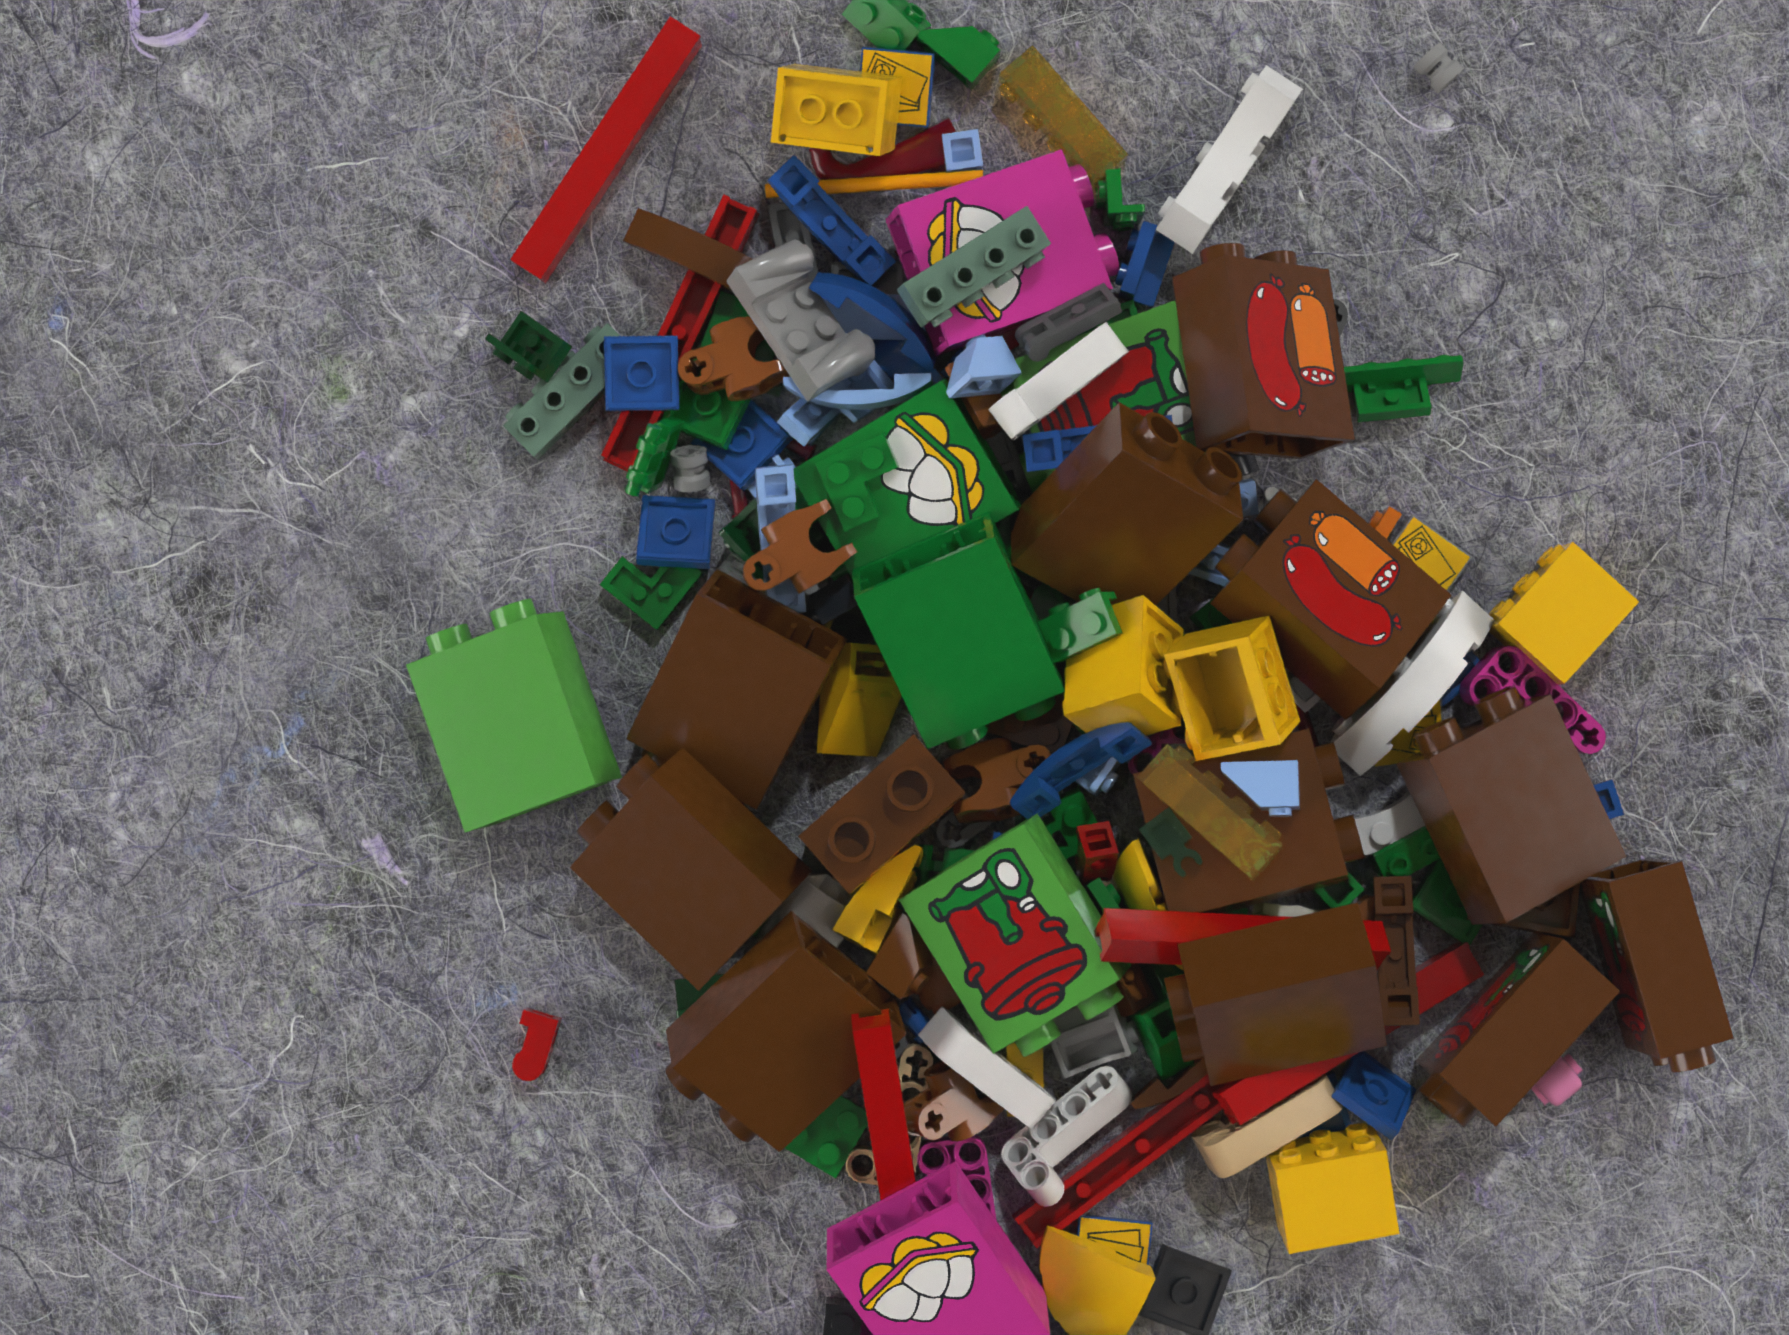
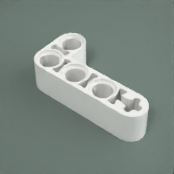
[988,322,1129,441]
[918,1006,1056,1129]
[1001,1066,1132,1207]

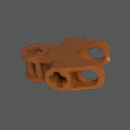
[678,317,790,401]
[743,499,857,594]
[943,738,1051,823]
[904,1060,1004,1142]

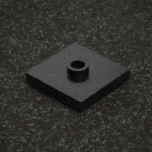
[1138,1244,1232,1335]

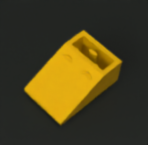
[817,643,901,757]

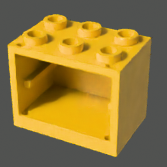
[771,64,902,156]
[1489,542,1639,685]
[1062,595,1184,736]
[1163,616,1300,761]
[1266,1123,1400,1254]

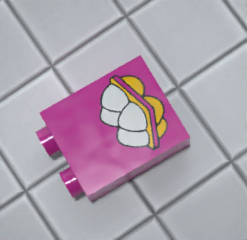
[885,149,1119,357]
[826,1161,1050,1335]

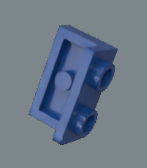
[1115,221,1175,307]

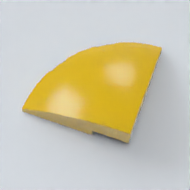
[1112,839,1183,970]
[832,845,923,956]
[1039,1225,1156,1335]

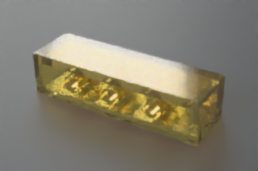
[998,45,1129,190]
[1137,744,1284,881]

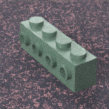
[897,206,1051,328]
[503,323,620,460]

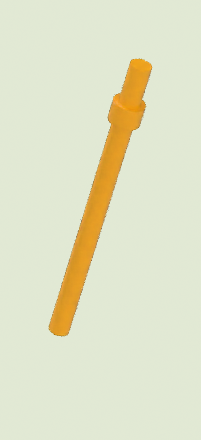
[765,170,984,198]

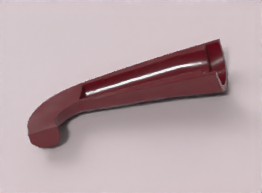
[809,117,956,180]

